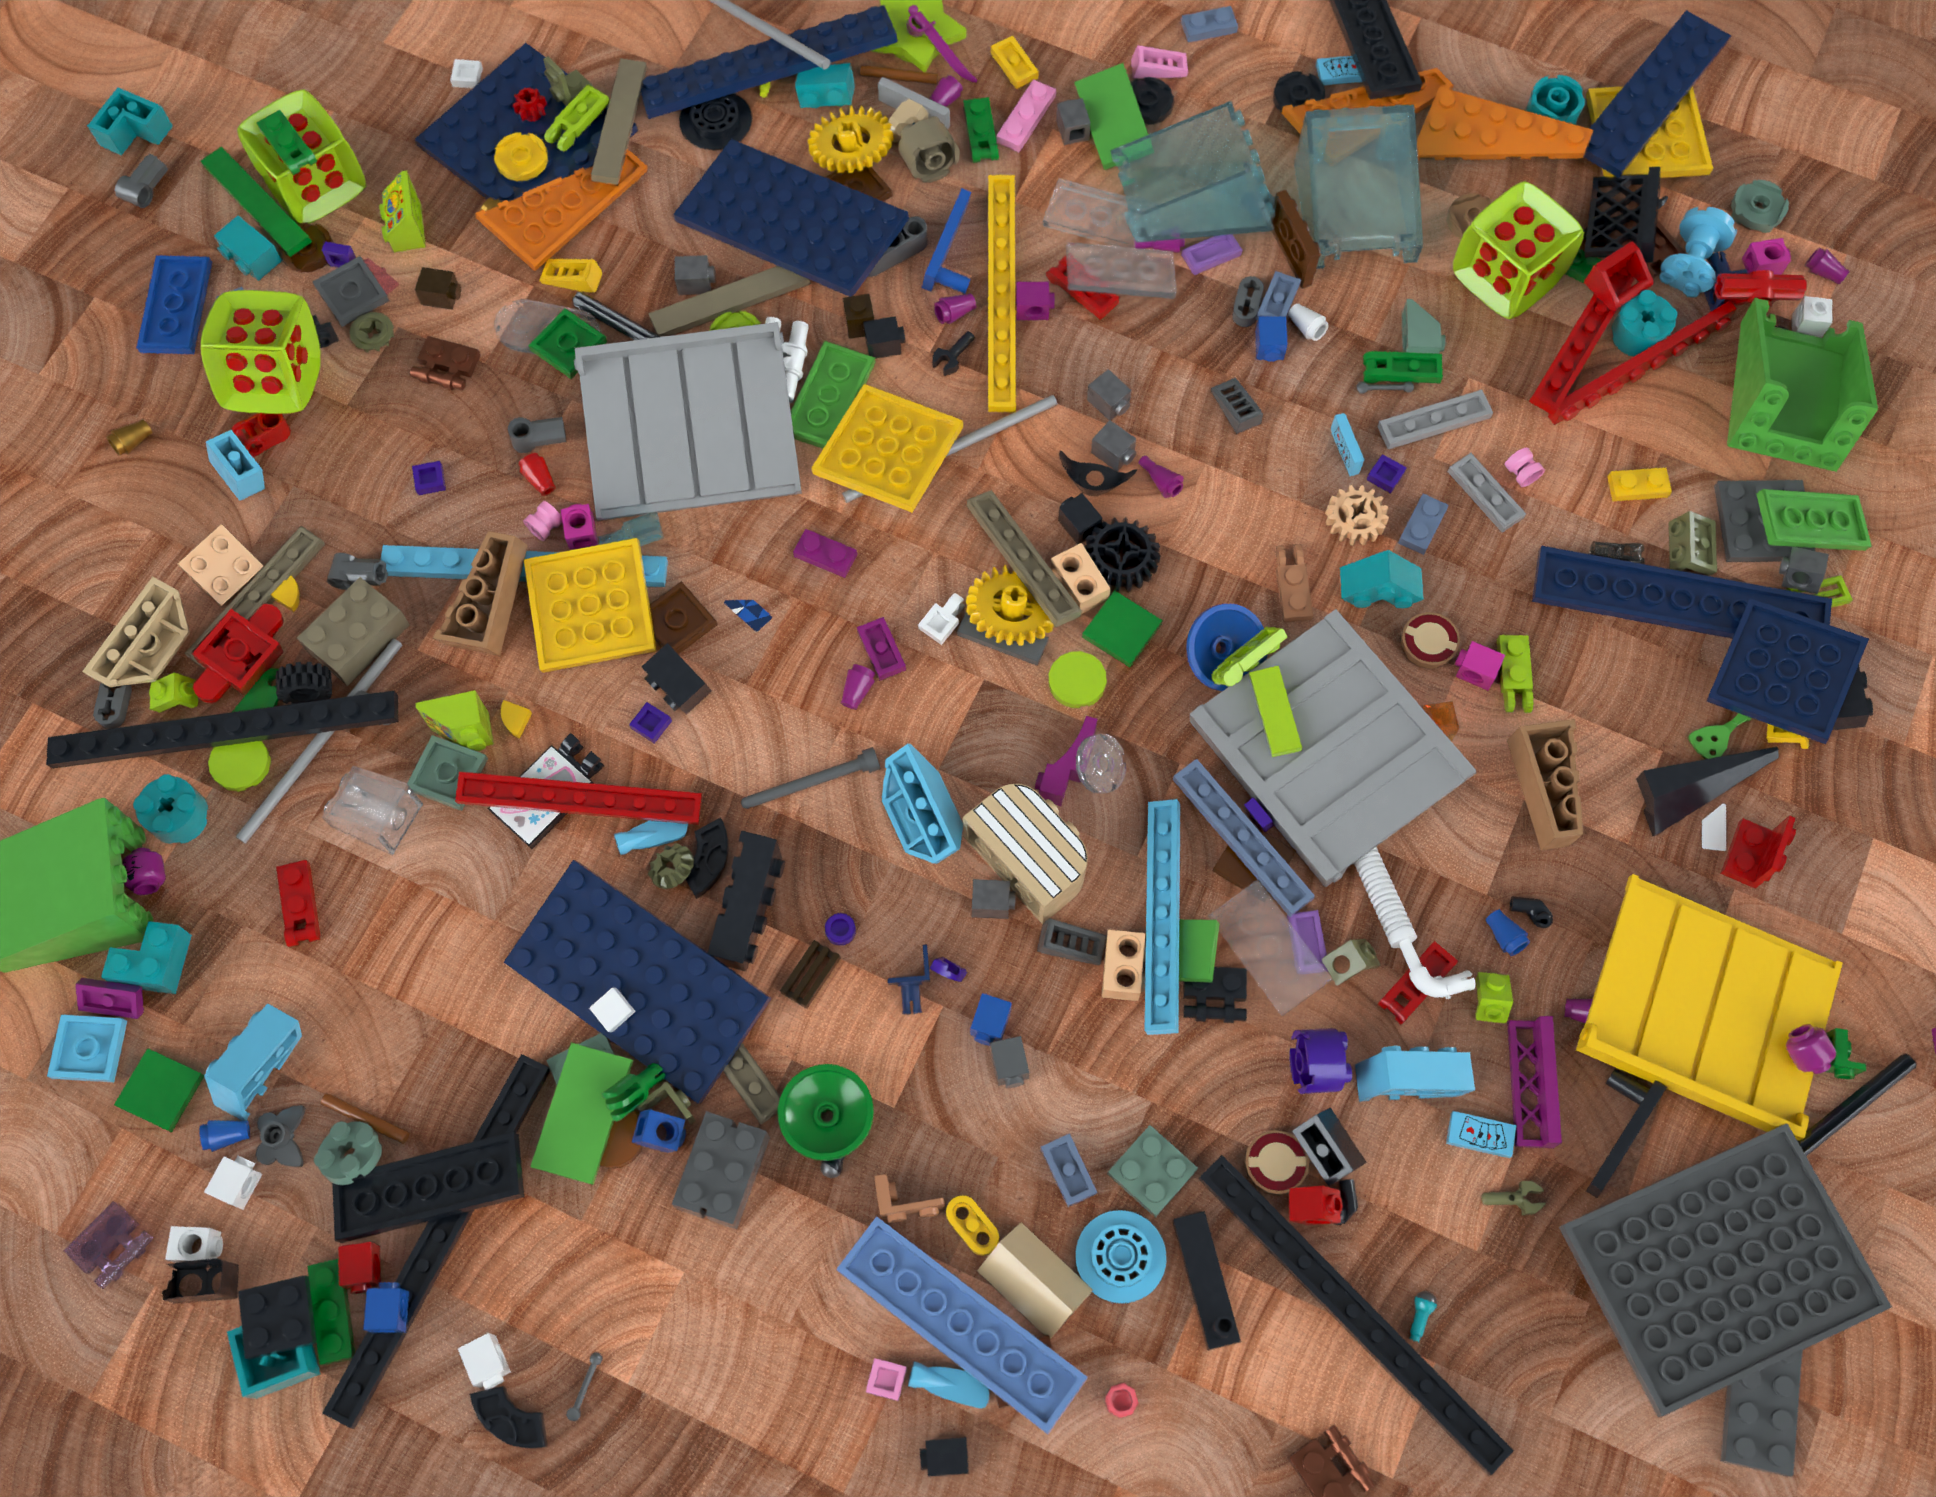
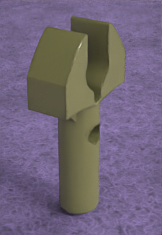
[1481,1181,1546,1215]

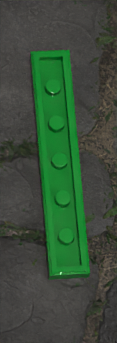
[200,146,312,257]

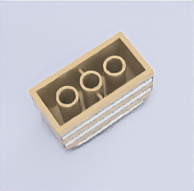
[963,784,1088,924]

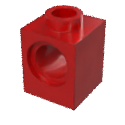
[1289,1186,1342,1225]
[338,1242,381,1294]

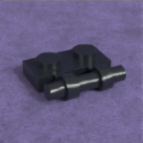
[1183,967,1247,1023]

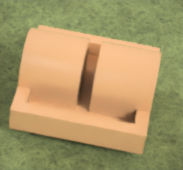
[177,524,264,606]

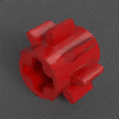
[513,88,547,122]

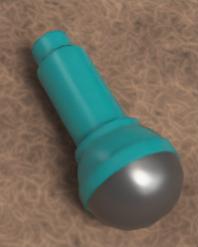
[1409,1291,1437,1343]

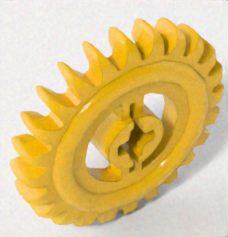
[808,105,894,173]
[965,564,1054,646]

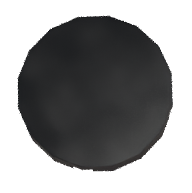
[1273,71,1326,113]
[1130,77,1174,125]

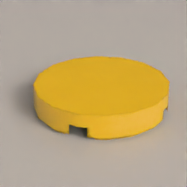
[494,132,548,181]

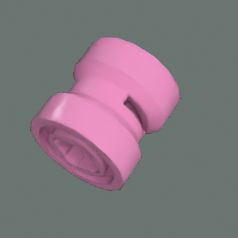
[1505,448,1545,487]
[523,501,563,541]

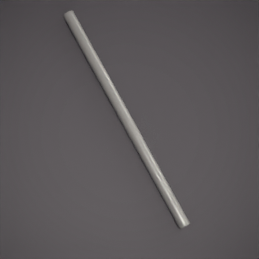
[708,0,830,69]
[842,395,1057,503]
[236,638,403,844]

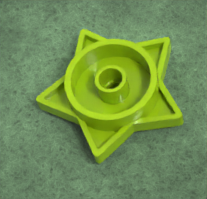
[871,0,967,72]

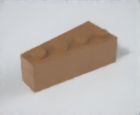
[433,531,528,656]
[1507,719,1583,851]

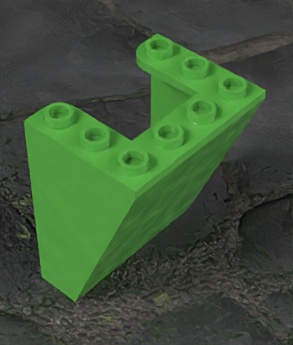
[1727,298,1878,472]
[0,798,154,973]

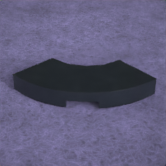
[686,817,729,899]
[470,1386,548,1449]

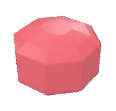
[1105,1383,1138,1418]

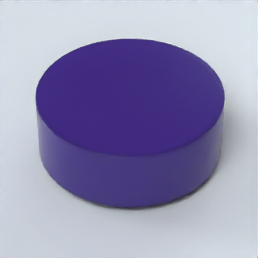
[825,913,856,946]

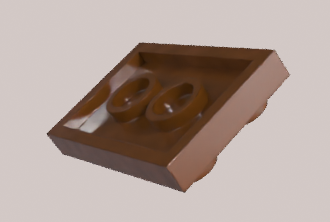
[1269,190,1321,289]

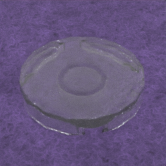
[1076,734,1126,794]

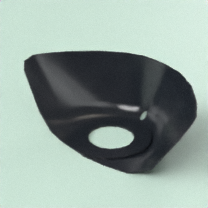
[1059,450,1137,496]

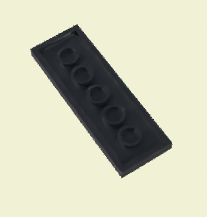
[1329,0,1422,100]
[332,1132,524,1243]

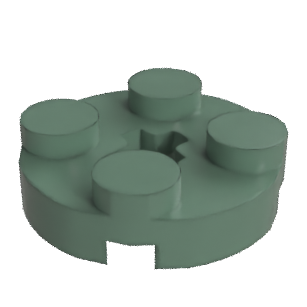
[1731,180,1789,233]
[314,1121,382,1185]

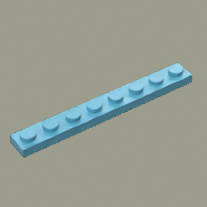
[1144,799,1180,1035]

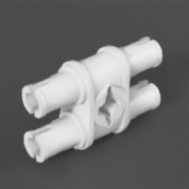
[765,317,808,403]

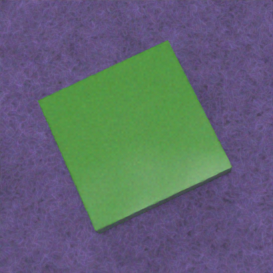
[1179,919,1220,982]

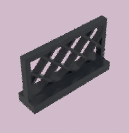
[1585,166,1660,263]

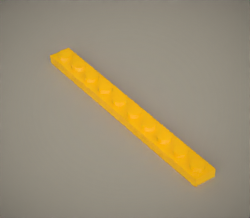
[988,175,1016,412]

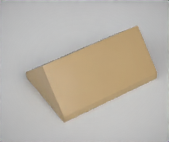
[977,1223,1093,1339]

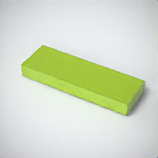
[1249,665,1302,758]

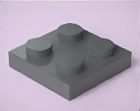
[313,256,389,327]

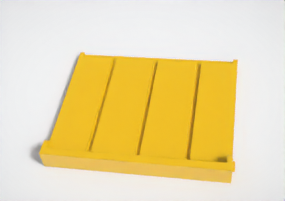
[1576,874,1843,1141]

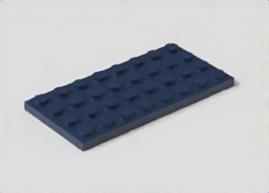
[673,139,909,297]
[504,860,772,1103]

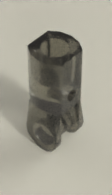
[1590,541,1645,564]

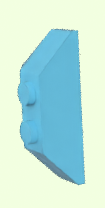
[882,744,963,864]

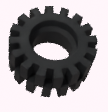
[276,662,332,704]

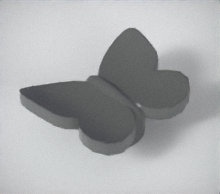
[256,1105,306,1167]

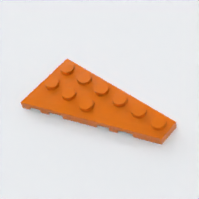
[1282,68,1454,167]
[1410,87,1593,160]
[475,149,647,271]

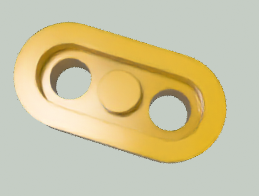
[946,1196,999,1256]

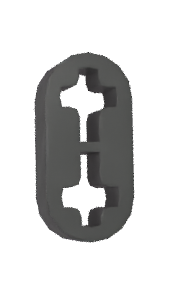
[1232,276,1264,327]
[93,683,132,729]

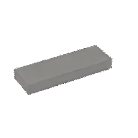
[878,77,950,130]
[1447,453,1526,533]

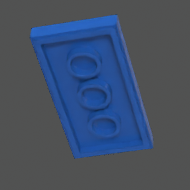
[136,255,212,354]

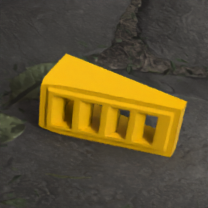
[539,259,602,293]

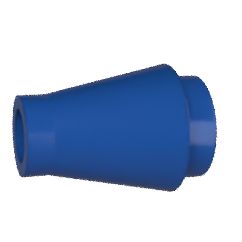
[1485,909,1530,956]
[199,1120,250,1152]

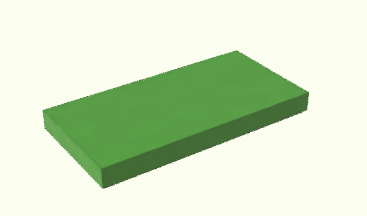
[1074,63,1154,170]
[791,341,876,449]
[1756,489,1872,551]
[530,1043,633,1185]

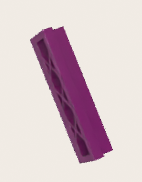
[1507,1016,1562,1148]

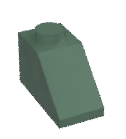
[1401,299,1446,354]

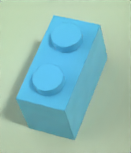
[206,430,265,501]

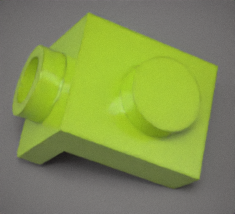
[149,672,198,713]
[1475,972,1513,1023]

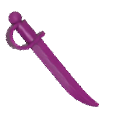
[906,5,977,83]

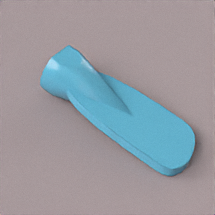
[614,821,688,855]
[908,1361,989,1409]

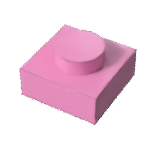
[866,1358,907,1401]

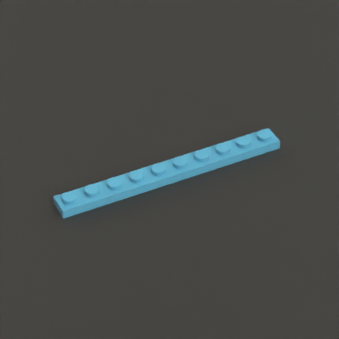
[381,545,668,587]

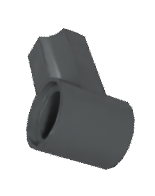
[115,154,168,208]
[507,417,567,453]
[327,553,388,590]

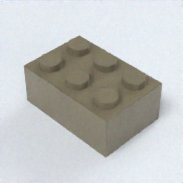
[297,577,410,686]

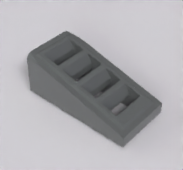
[1211,378,1263,434]
[1037,918,1107,965]

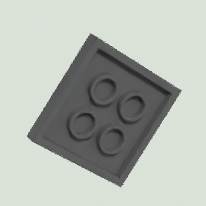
[1714,480,1815,562]

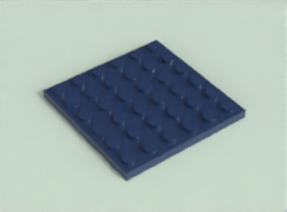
[414,42,638,202]

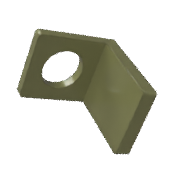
[1321,939,1381,985]
[637,1082,696,1124]

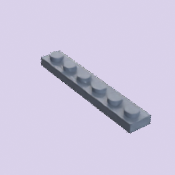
[1173,759,1315,917]

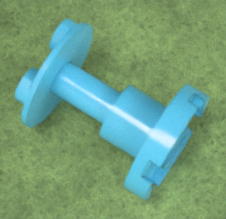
[1659,207,1737,297]

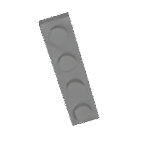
[1377,390,1493,450]

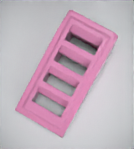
[1131,46,1188,79]

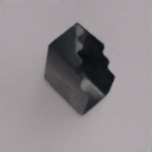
[162,1259,239,1304]

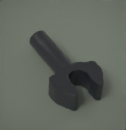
[932,331,975,376]

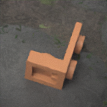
[874,1174,945,1223]

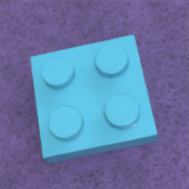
[47,1015,127,1083]

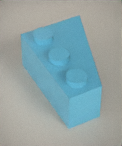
[204,1003,302,1121]
[1355,1046,1475,1102]

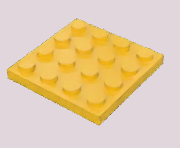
[1586,86,1713,178]
[812,384,963,513]
[523,538,657,673]

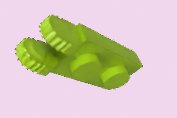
[544,85,610,152]
[1211,627,1288,687]
[1497,635,1534,713]

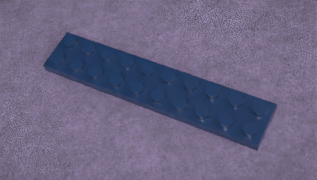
[641,5,898,119]
[1532,546,1832,639]

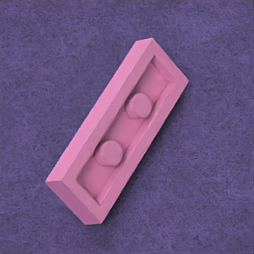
[996,79,1056,152]

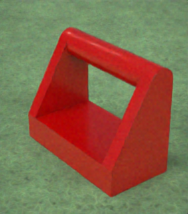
[1583,241,1654,311]

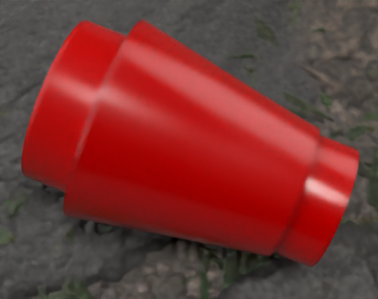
[518,453,556,496]

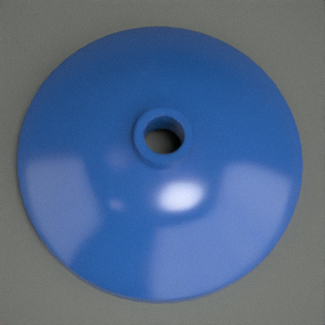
[1186,604,1268,692]

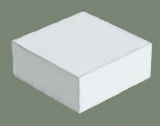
[450,59,483,88]
[589,987,636,1032]

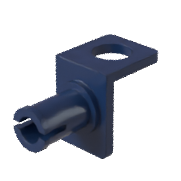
[1704,252,1748,311]
[888,944,930,1015]

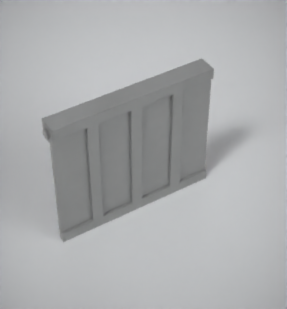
[574,322,802,521]
[1190,609,1477,887]

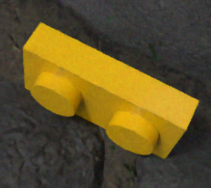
[990,36,1039,89]
[1607,467,1672,502]

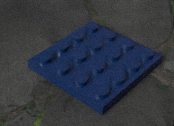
[1706,598,1869,744]

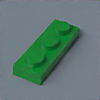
[307,1259,355,1366]

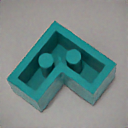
[87,87,173,155]
[1340,550,1424,608]
[101,921,192,994]

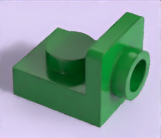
[1825,1028,1866,1079]

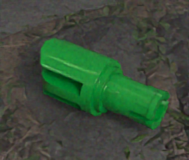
[602,1063,665,1121]

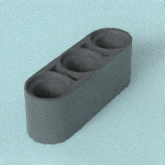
[868,216,928,277]

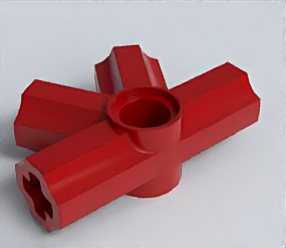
[1715,270,1807,308]

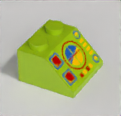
[379,171,426,252]
[415,690,494,751]

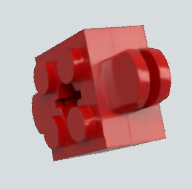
[192,604,284,704]

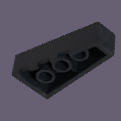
[708,830,785,971]

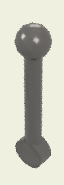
[1356,381,1414,394]
[566,1352,603,1421]

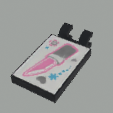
[487,733,604,850]

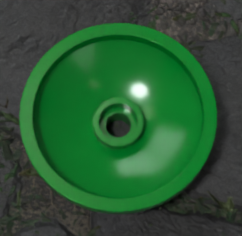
[778,1064,874,1161]

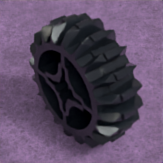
[1084,517,1161,592]

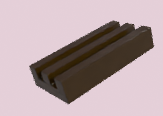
[780,940,841,1009]

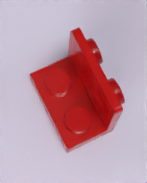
[1720,815,1796,889]

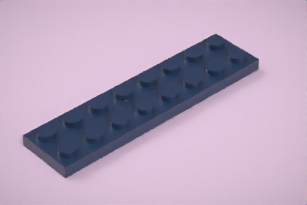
[1584,10,1731,178]

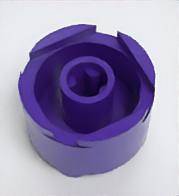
[1289,1028,1352,1094]

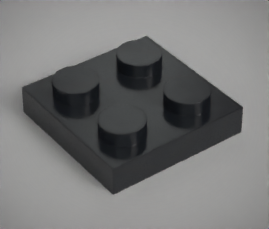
[238,1275,317,1360]

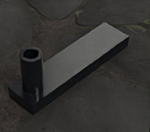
[1586,1068,1667,1198]
[1172,1211,1241,1351]

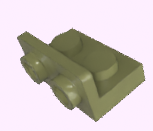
[1669,511,1717,576]

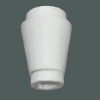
[1288,303,1329,341]

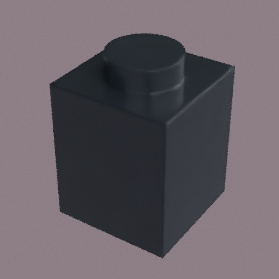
[863,316,906,359]
[1058,493,1103,545]
[920,1437,969,1477]

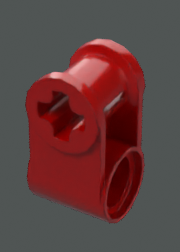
[231,413,291,457]

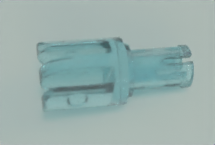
[598,512,664,547]

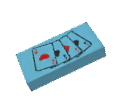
[1316,56,1362,85]
[1330,413,1364,476]
[1446,1111,1516,1158]

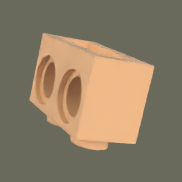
[1051,543,1111,615]
[1101,930,1146,1001]

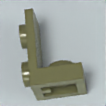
[543,56,593,106]

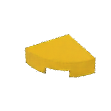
[271,575,300,612]
[501,700,532,739]

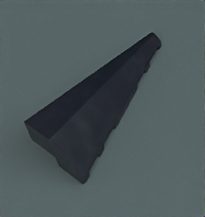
[1636,747,1779,836]

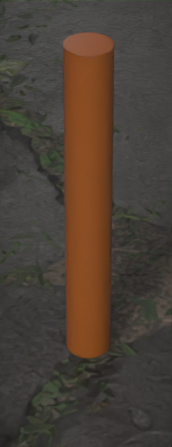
[860,65,938,85]
[320,1093,410,1144]

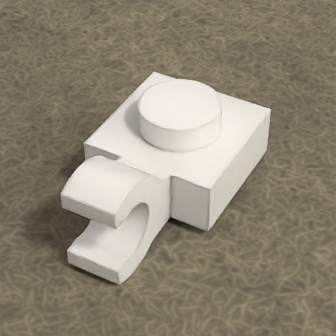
[918,593,965,645]

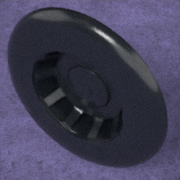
[679,93,752,150]

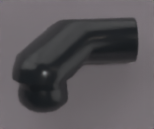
[1510,896,1553,929]
[1336,1179,1358,1225]

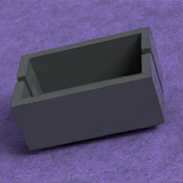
[672,1111,770,1230]

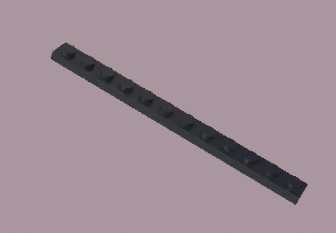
[46,691,399,769]
[322,1054,551,1429]
[1198,1155,1514,1476]

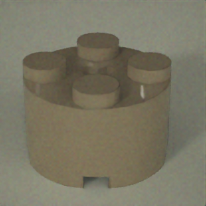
[899,116,960,183]

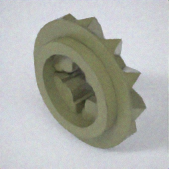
[349,312,394,353]
[648,843,694,889]

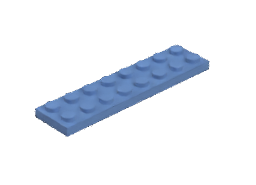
[836,1216,1088,1435]

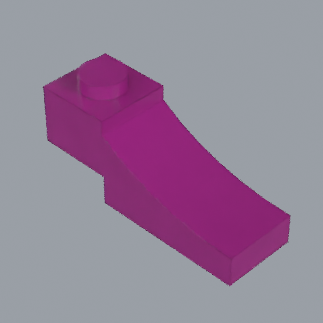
[1035,716,1098,806]

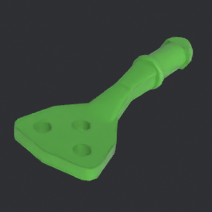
[1688,713,1751,759]

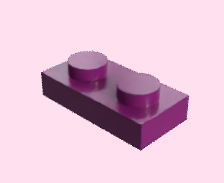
[793,529,857,578]
[857,617,906,681]
[76,978,144,1019]

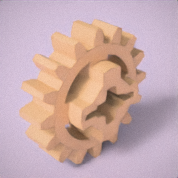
[1325,485,1389,546]

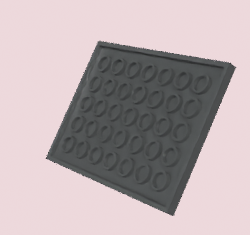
[1559,1123,1892,1417]

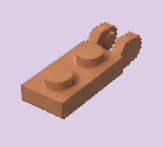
[1276,544,1314,622]

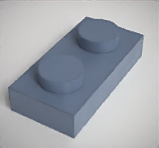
[1181,6,1238,43]
[1256,271,1301,320]
[1398,494,1449,555]
[1040,1133,1097,1207]

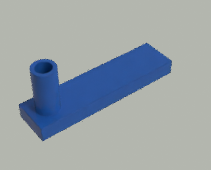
[922,188,972,294]

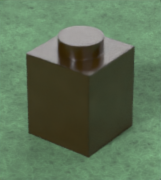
[415,267,461,310]
[843,293,874,339]

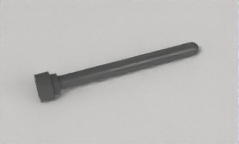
[741,747,881,809]

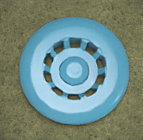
[1076,1210,1166,1303]

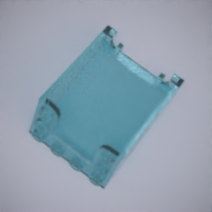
[1110,101,1276,243]
[1294,105,1423,269]

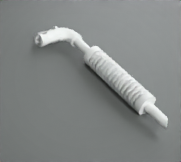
[1354,847,1475,999]

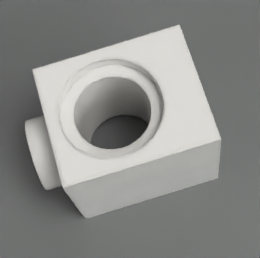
[1792,296,1832,338]
[204,1155,262,1210]
[165,1226,223,1263]
[458,1333,511,1390]

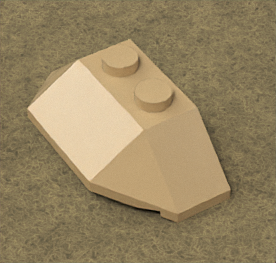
[82,577,190,687]

